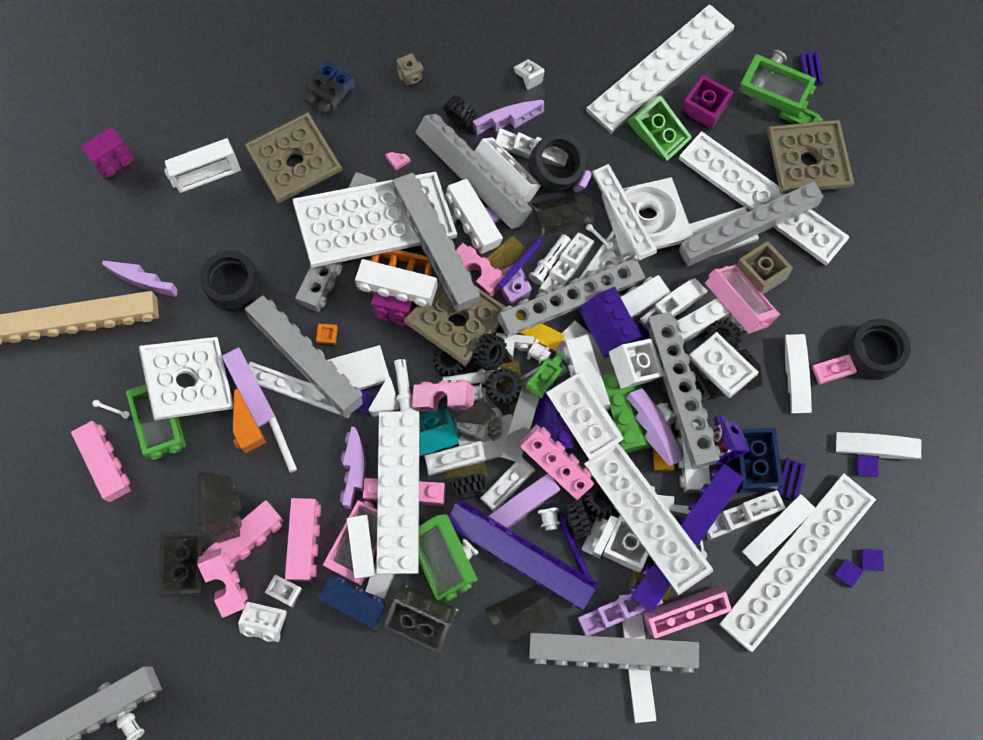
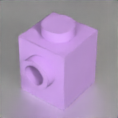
[502,276,532,307]

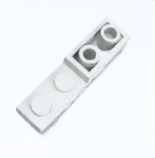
[639,278,707,330]

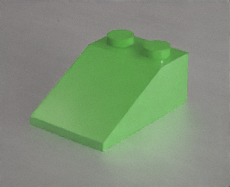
[627,95,692,161]

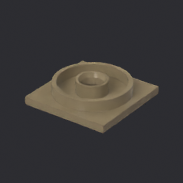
[245,113,342,204]
[767,120,855,194]
[404,282,505,366]

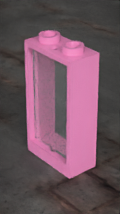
[705,265,780,334]
[323,500,378,586]

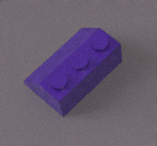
[579,286,641,359]
[532,390,574,454]

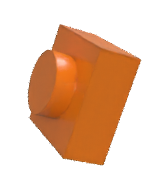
[316,324,338,345]

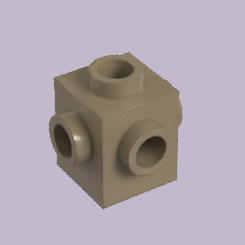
[396,53,424,86]

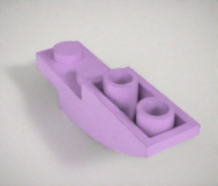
[340,427,367,509]

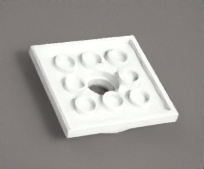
[602,177,694,257]
[139,337,234,420]

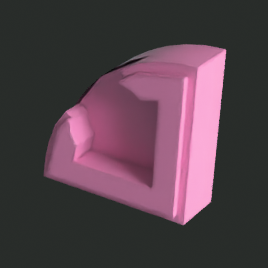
[385,152,410,171]

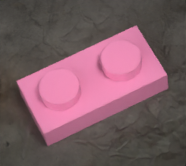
[812,354,857,385]

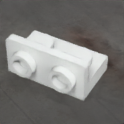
[582,516,618,559]
[238,602,287,642]

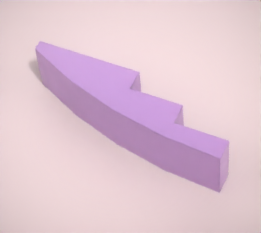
[473,100,544,135]
[102,261,178,297]
[222,347,276,427]
[627,388,683,466]
[489,473,560,528]
[577,593,663,636]

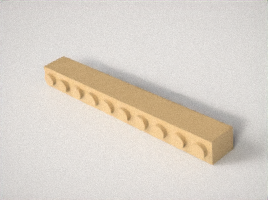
[0,291,159,345]

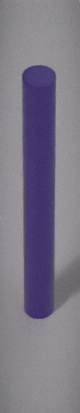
[497,238,543,290]
[557,512,593,580]

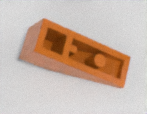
[233,389,267,453]

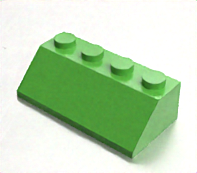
[601,373,652,454]

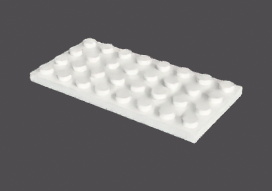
[293,172,457,268]

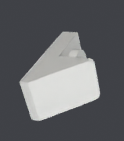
[514,59,545,90]
[496,333,534,362]
[265,575,303,608]

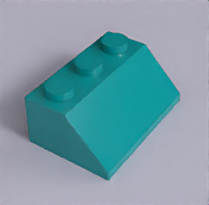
[419,406,459,456]

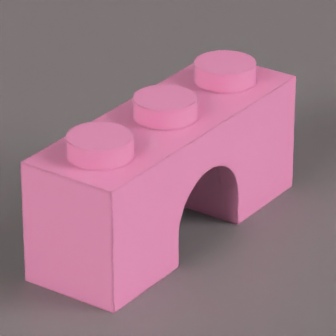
[456,243,505,297]
[412,380,475,412]
[197,548,248,618]

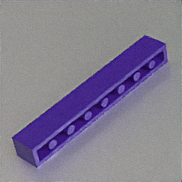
[630,464,744,613]
[448,500,598,610]

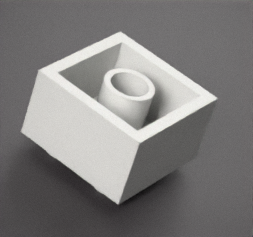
[609,339,664,389]
[603,515,648,573]

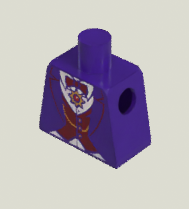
[712,415,750,465]

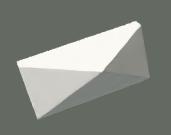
[369,377,400,417]

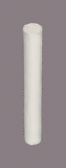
[269,417,297,473]

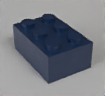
[734,428,783,493]
[317,576,389,631]

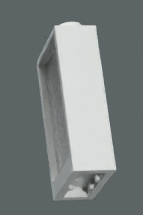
[164,138,241,193]

